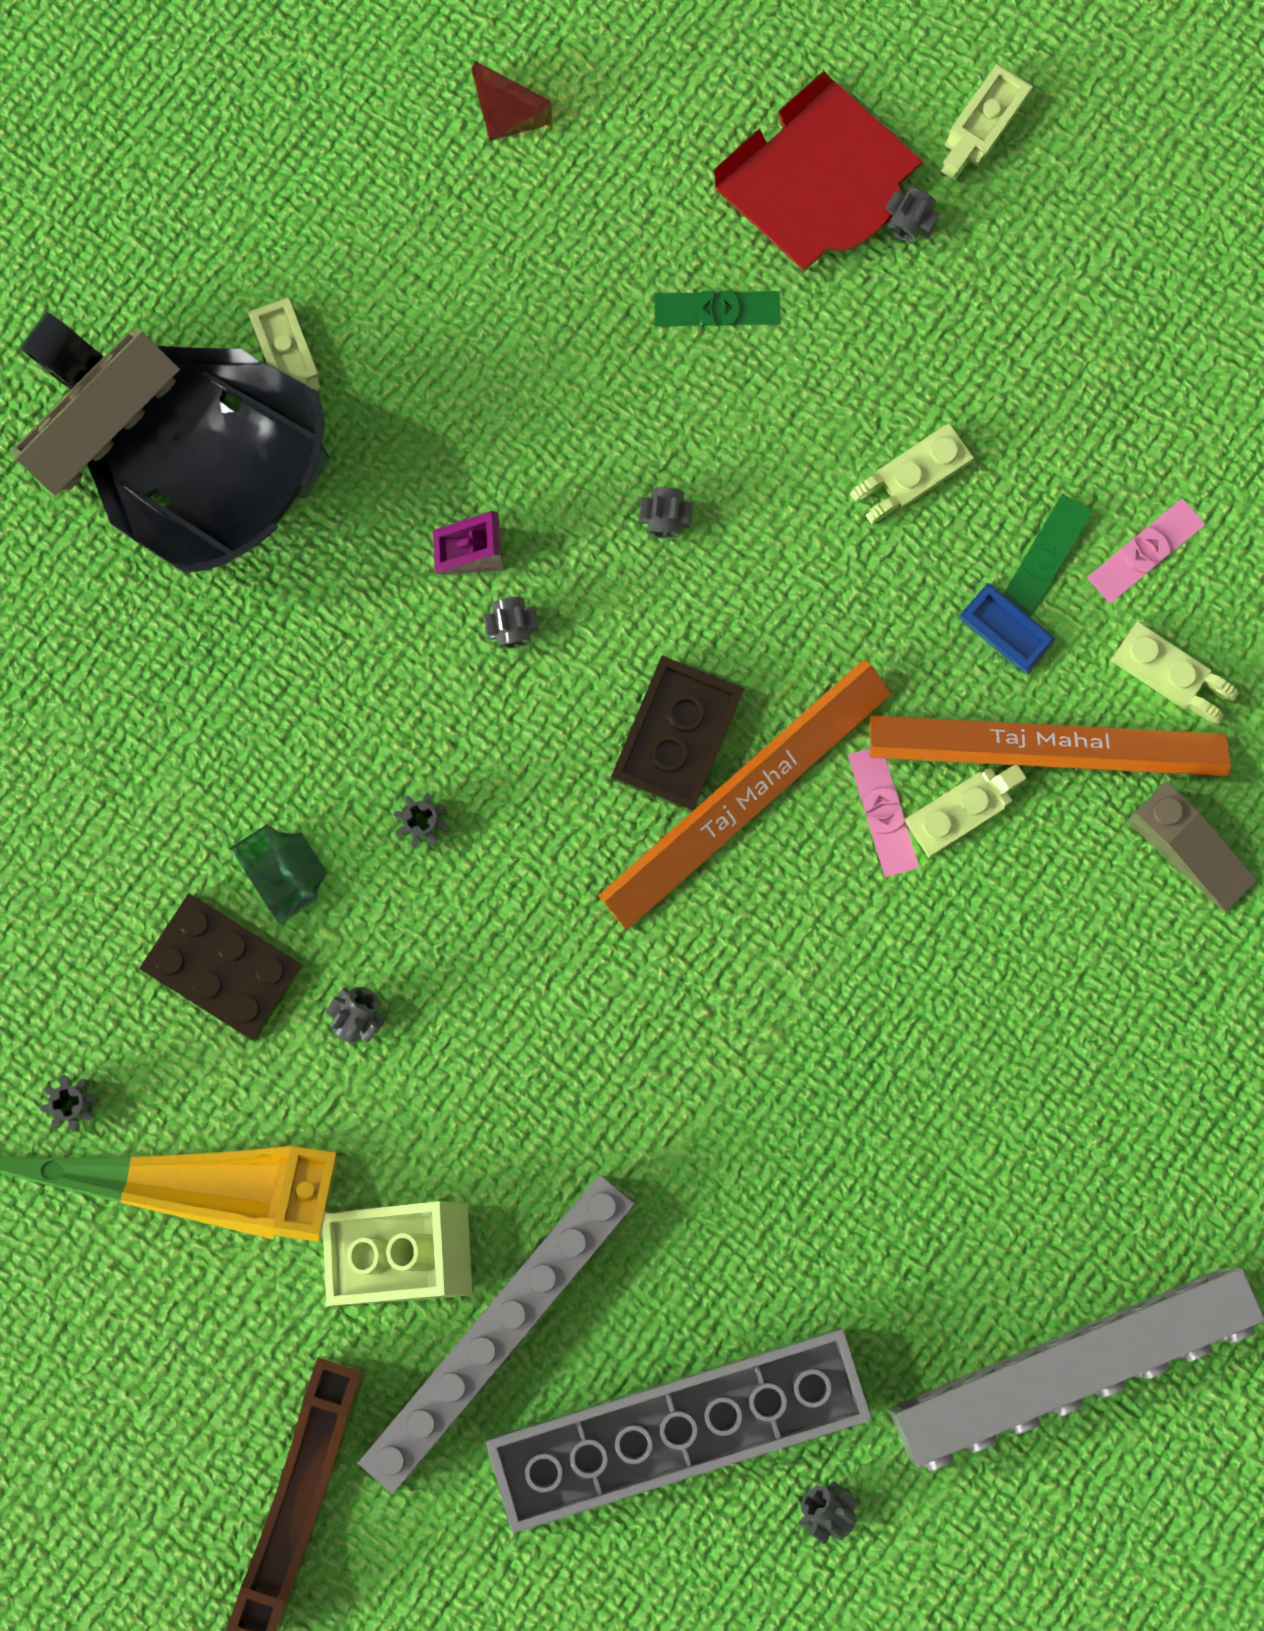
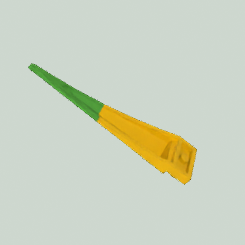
[0,1146,337,1242]

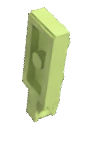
[941,64,1033,180]
[248,297,321,391]
[904,765,1026,858]

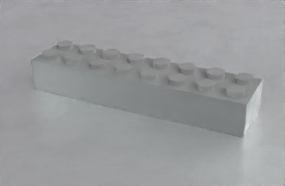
[888,1267,1264,1471]
[485,1327,872,1534]

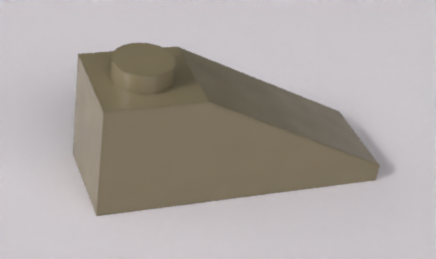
[1126,781,1257,913]

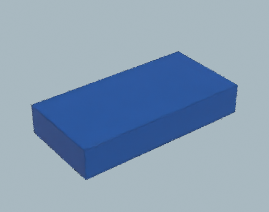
[958,583,1056,675]

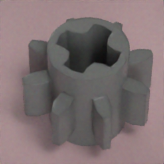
[885,187,940,243]
[639,487,693,539]
[483,597,539,649]
[393,793,450,850]
[326,987,386,1043]
[40,1075,100,1132]
[799,1481,858,1544]

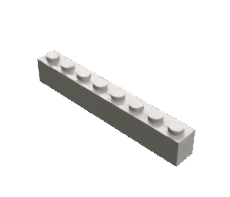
[357,1174,635,1494]

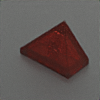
[471,61,552,141]

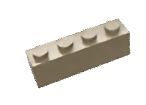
[9,326,180,496]

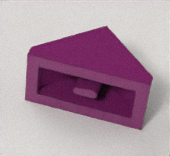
[433,511,503,574]

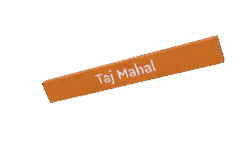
[598,659,891,930]
[869,715,1231,776]

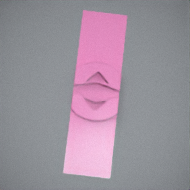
[1087,498,1205,603]
[848,748,919,877]

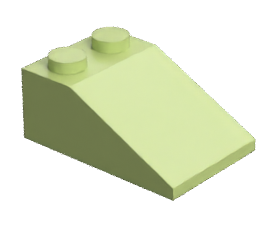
[323,1201,473,1306]

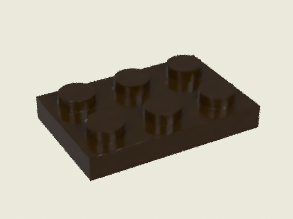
[611,655,744,812]
[139,893,303,1042]

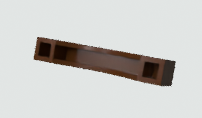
[226,1355,367,1631]

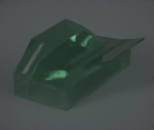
[230,824,328,925]

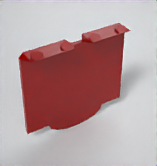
[714,70,923,272]

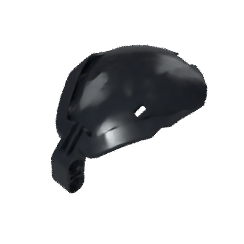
[19,312,324,573]

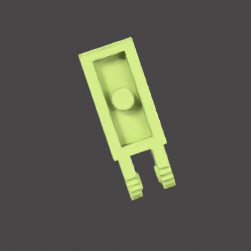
[850,423,974,524]
[1111,621,1239,725]

